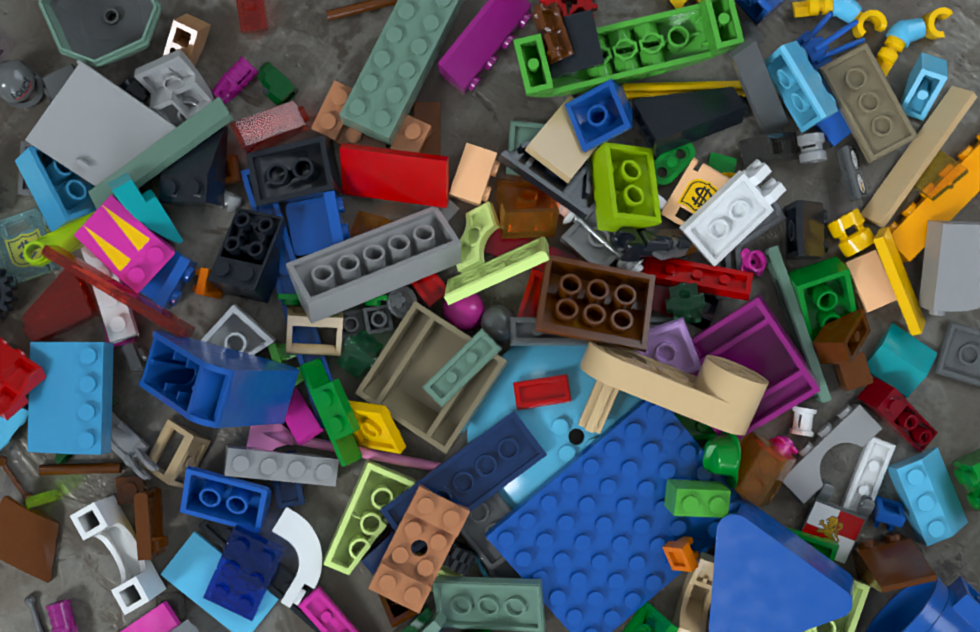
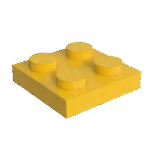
[348,400,406,454]

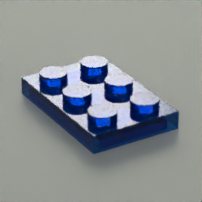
[203,525,286,621]

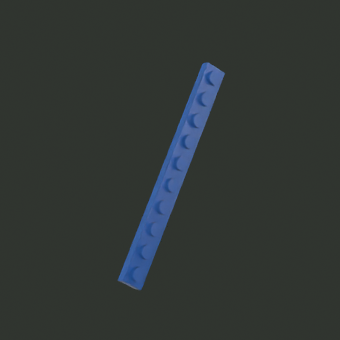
[240,169,334,428]

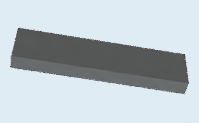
[728,37,788,137]

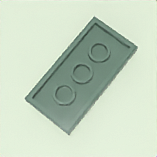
[432,576,546,632]

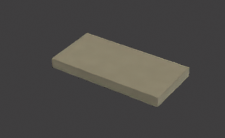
[817,43,918,164]

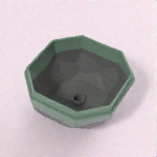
[38,0,162,68]

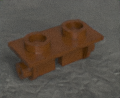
[532,2,574,65]

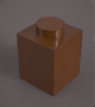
[832,352,873,391]

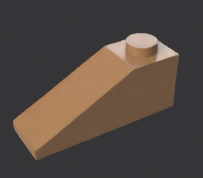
[163,13,211,66]

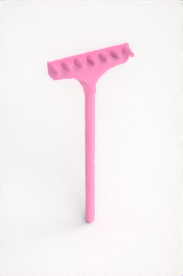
[246,424,441,471]

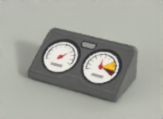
[836,145,868,202]

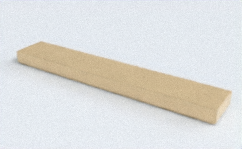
[861,86,977,228]

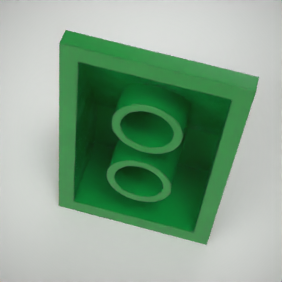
[788,256,857,354]

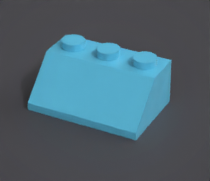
[764,41,838,133]
[887,447,968,546]

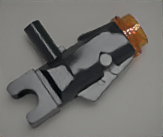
[612,227,697,262]

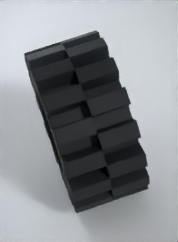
[425,539,478,576]

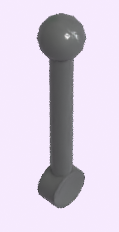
[24,595,43,632]

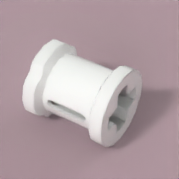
[789,406,817,437]

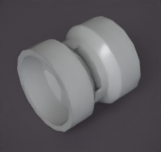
[797,132,827,164]

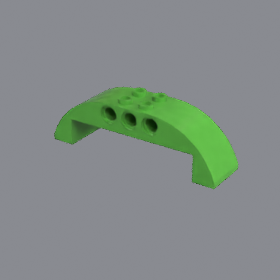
[513,0,744,97]

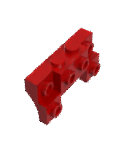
[0,337,46,421]

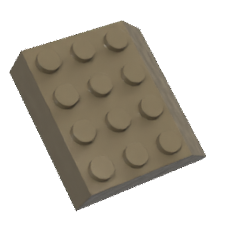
[355,301,509,454]

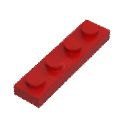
[642,257,753,301]

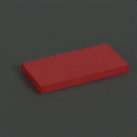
[340,143,449,208]

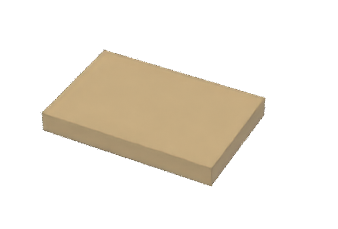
[525,95,598,183]

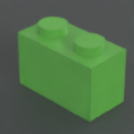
[664,479,731,518]

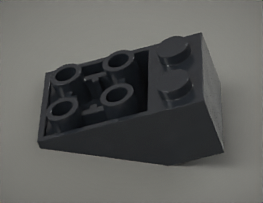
[208,208,286,304]

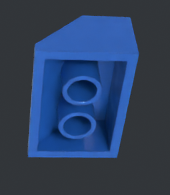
[180,465,272,533]

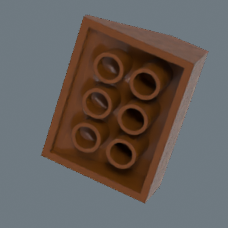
[535,255,656,352]

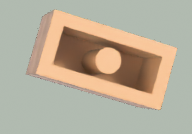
[449,142,501,206]
[843,250,897,313]

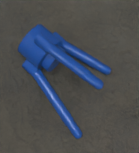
[801,11,865,64]

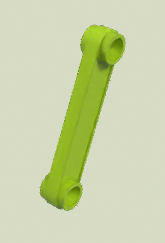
[23,211,95,267]

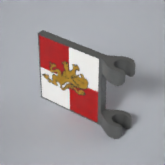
[800,479,875,565]

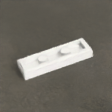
[840,437,896,521]

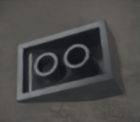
[159,125,228,206]
[246,136,343,207]

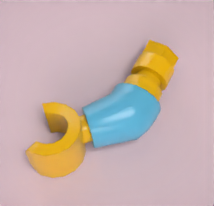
[792,0,887,39]
[876,7,953,77]

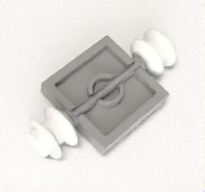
[553,202,644,272]

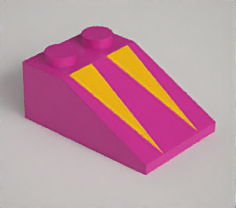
[74,194,175,294]

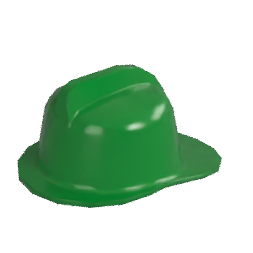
[702,431,741,489]

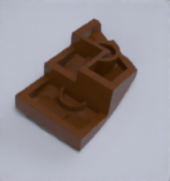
[0,495,60,583]

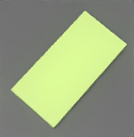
[444,236,549,305]

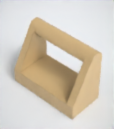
[286,305,343,356]
[143,418,211,488]

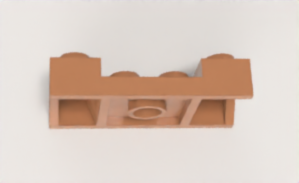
[311,80,433,153]
[368,484,470,613]

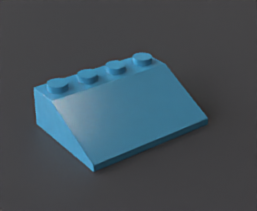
[27,342,114,455]

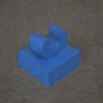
[873,496,906,532]

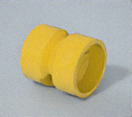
[826,208,875,258]

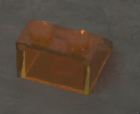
[496,179,559,239]
[735,431,797,507]

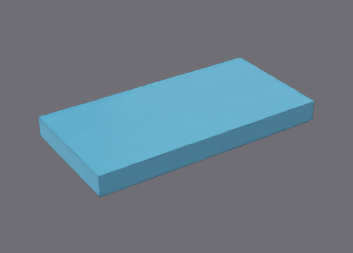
[160,531,279,632]

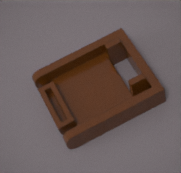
[134,487,168,560]

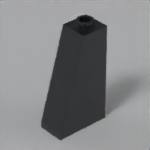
[632,87,746,156]

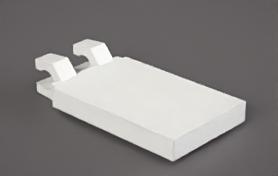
[679,159,786,267]

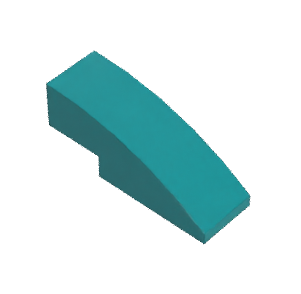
[108,172,183,244]

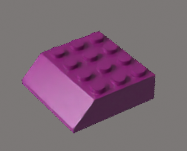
[690,294,821,439]

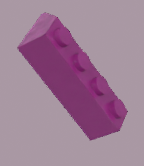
[438,0,532,95]

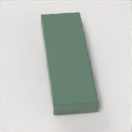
[423,329,502,407]

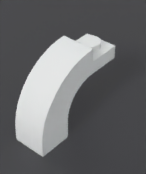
[272,507,322,608]

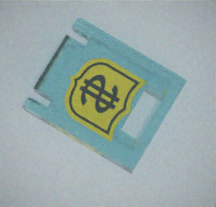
[0,208,61,286]

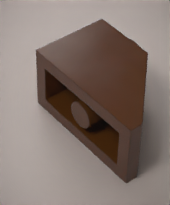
[813,309,871,364]

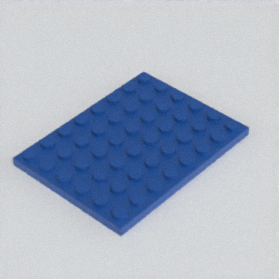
[485,399,742,632]

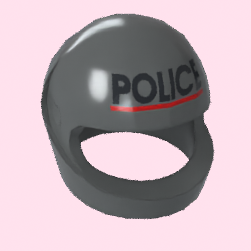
[0,59,45,109]

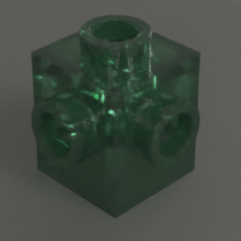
[665,282,706,324]
[336,329,383,379]

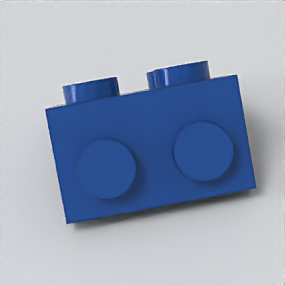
[285,190,351,256]
[126,250,198,310]

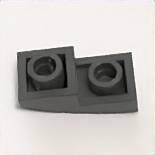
[342,304,394,340]

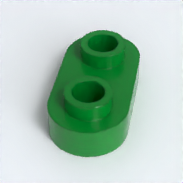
[654,143,695,186]

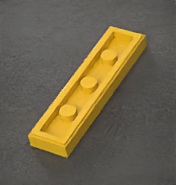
[873,227,926,336]

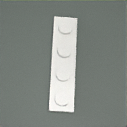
[81,246,139,344]

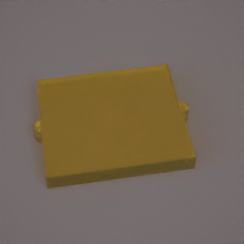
[914,150,968,201]

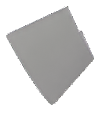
[134,49,215,126]

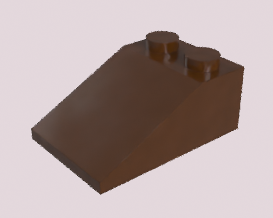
[851,532,937,593]

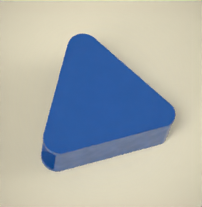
[138,330,299,428]
[709,499,854,632]

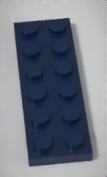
[380,410,547,553]

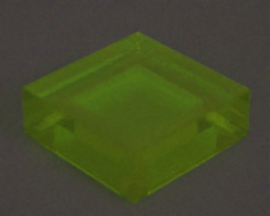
[25,488,63,509]

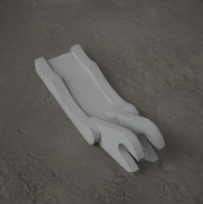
[111,412,159,481]

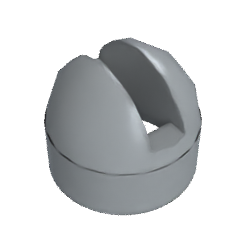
[220,190,243,213]

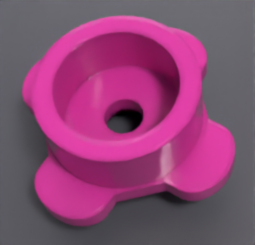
[740,248,767,276]
[769,436,798,460]

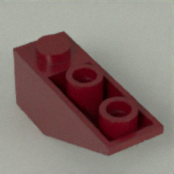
[857,377,938,453]

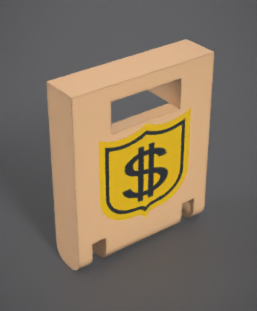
[661,158,731,226]

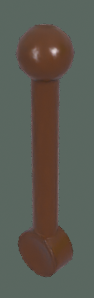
[0,456,33,504]

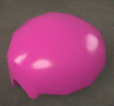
[443,293,485,331]

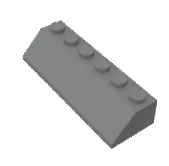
[286,206,461,324]

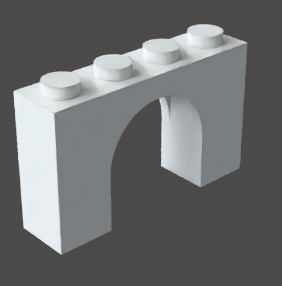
[70,495,166,615]

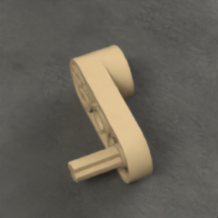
[578,341,769,435]

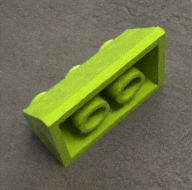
[590,142,662,232]

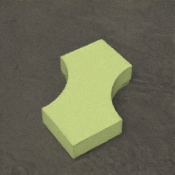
[456,201,500,273]

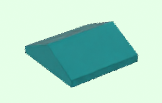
[866,323,937,398]

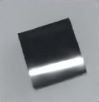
[546,9,604,80]

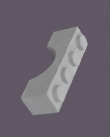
[775,404,883,504]
[223,445,339,487]

